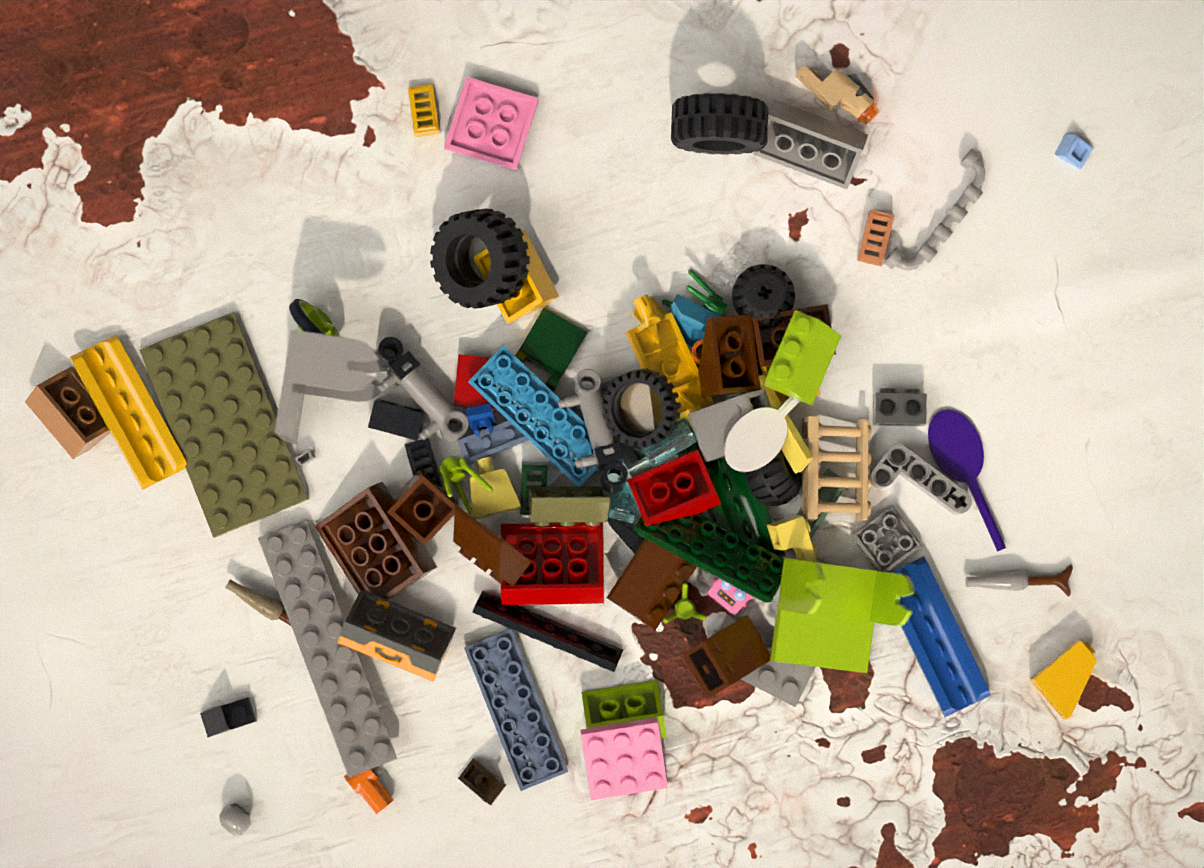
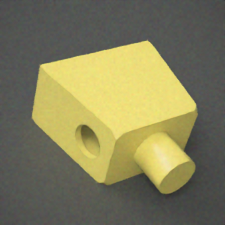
[470,457,521,519]

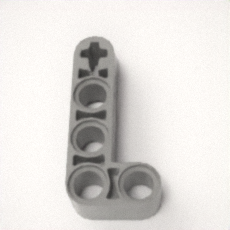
[870,444,972,515]

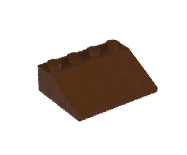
[315,482,437,600]

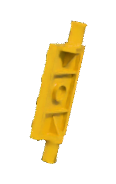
[625,294,714,440]

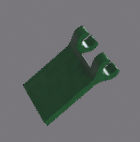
[515,308,588,392]

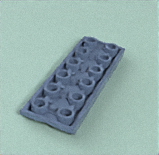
[464,629,568,791]

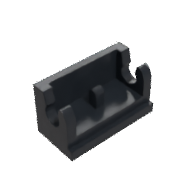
[368,398,426,441]

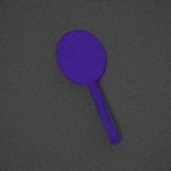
[928,410,1006,552]

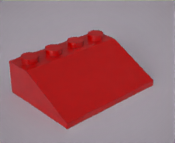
[501,522,604,605]

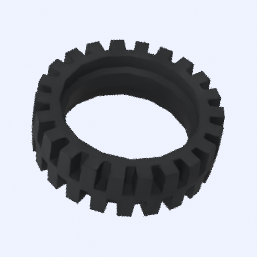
[602,369,681,447]

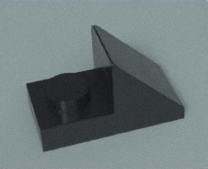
[200,697,257,738]

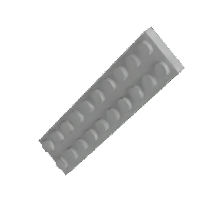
[258,520,397,778]

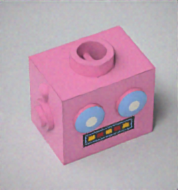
[706,577,753,616]

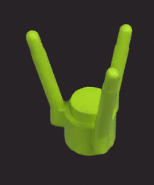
[439,456,493,514]
[663,583,707,623]

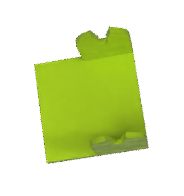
[770,558,915,673]

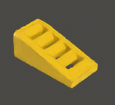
[408,84,440,137]

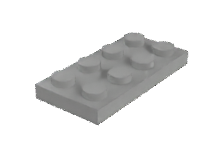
[718,615,815,707]

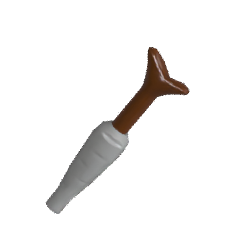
[965,564,1073,597]

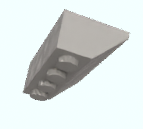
[753,99,868,190]

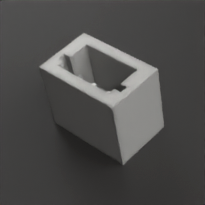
[295,450,315,468]

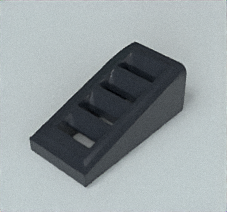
[404,438,443,487]
[607,516,645,554]

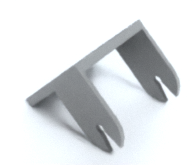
[275,330,387,444]

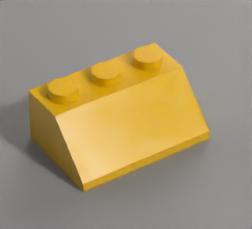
[473,230,559,324]

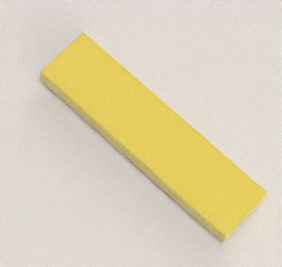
[747,374,814,473]

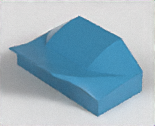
[669,294,723,347]

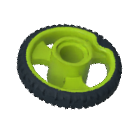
[289,299,341,337]

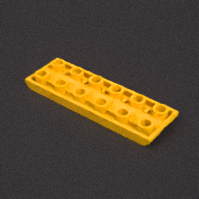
[70,335,187,490]

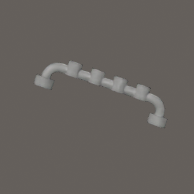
[884,149,986,271]

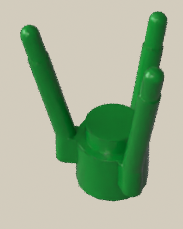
[662,270,728,315]

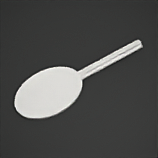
[724,362,834,472]

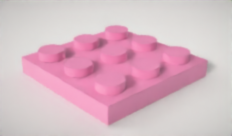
[444,77,539,171]
[580,717,668,800]

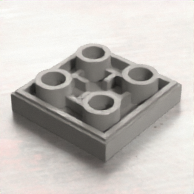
[851,505,922,572]

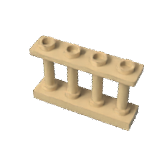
[801,416,872,522]

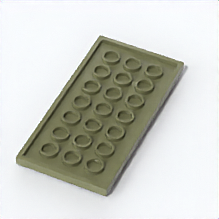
[139,312,309,538]

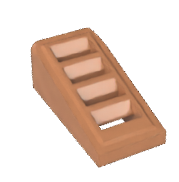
[857,210,895,267]

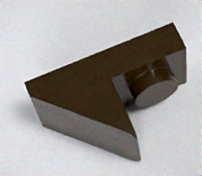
[458,758,506,806]

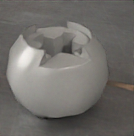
[219,803,251,836]

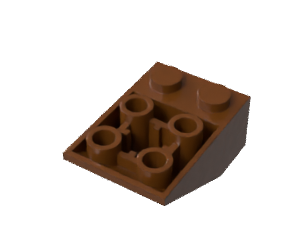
[681,615,771,699]

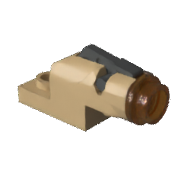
[796,65,880,125]

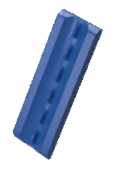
[889,556,991,718]

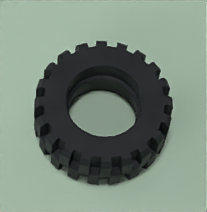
[671,93,769,155]
[430,208,530,309]

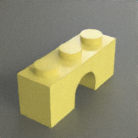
[767,515,818,562]

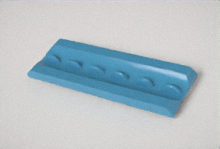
[468,345,596,487]

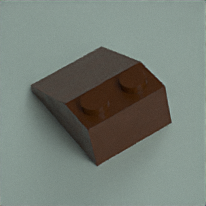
[698,314,760,397]

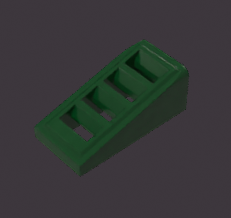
[520,461,547,515]

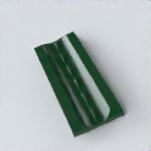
[679,429,786,557]
[634,514,784,602]

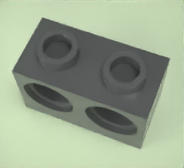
[873,388,927,427]

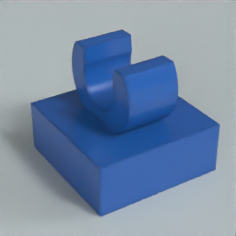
[465,404,496,436]

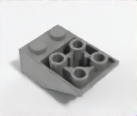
[688,389,771,462]

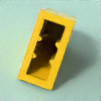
[1030,640,1097,720]

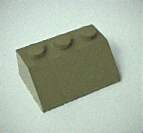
[528,486,610,526]

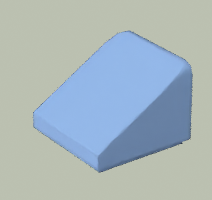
[1055,134,1093,169]

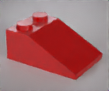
[627,450,721,526]

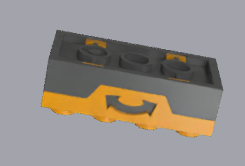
[338,589,456,682]

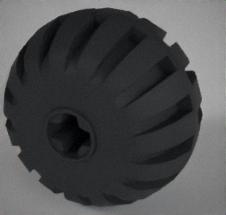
[732,264,795,327]
[745,450,801,506]

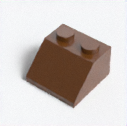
[387,468,459,546]

